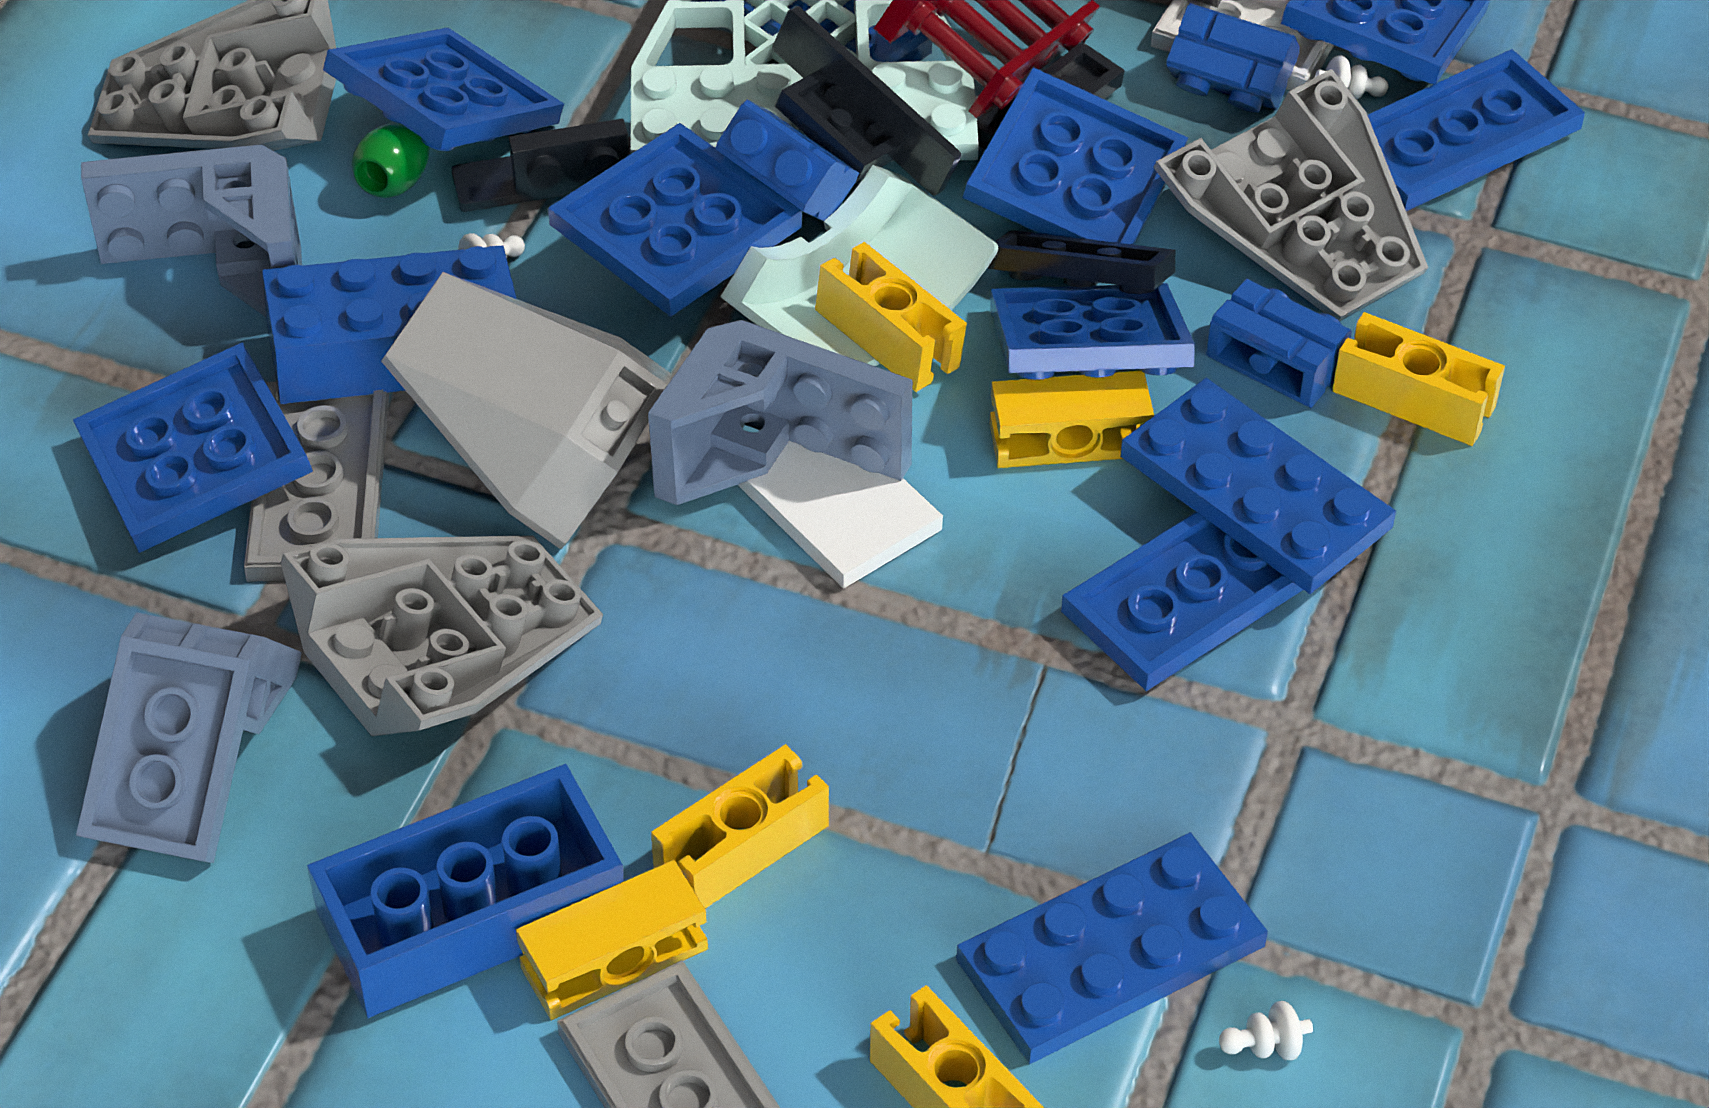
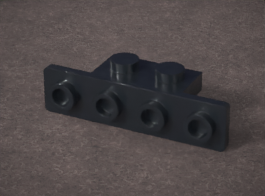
[772,6,961,196]
[451,118,631,212]

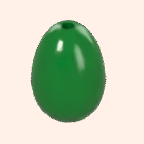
[351,122,430,198]

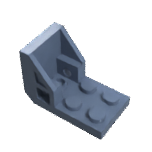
[81,145,302,317]
[648,320,913,505]
[76,612,302,863]

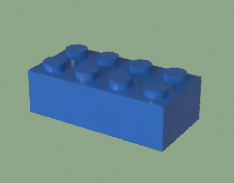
[262,245,517,404]
[307,764,624,1018]

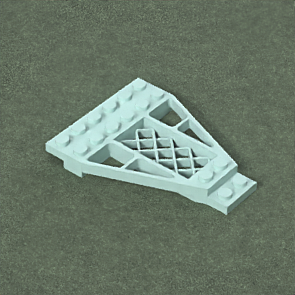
[631,0,979,162]

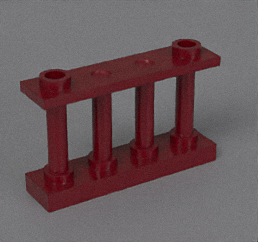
[873,0,1100,118]

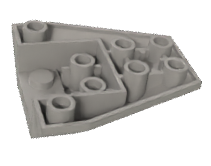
[88,0,336,151]
[1153,69,1428,321]
[381,272,671,549]
[281,536,603,736]

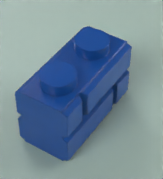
[1166,3,1300,113]
[715,99,859,221]
[1206,279,1352,408]

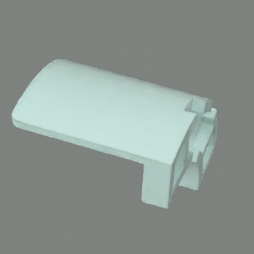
[721,165,998,366]

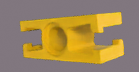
[815,242,967,392]
[1332,312,1505,446]
[989,370,1154,468]
[651,744,829,909]
[516,860,708,1020]
[870,985,1044,1108]

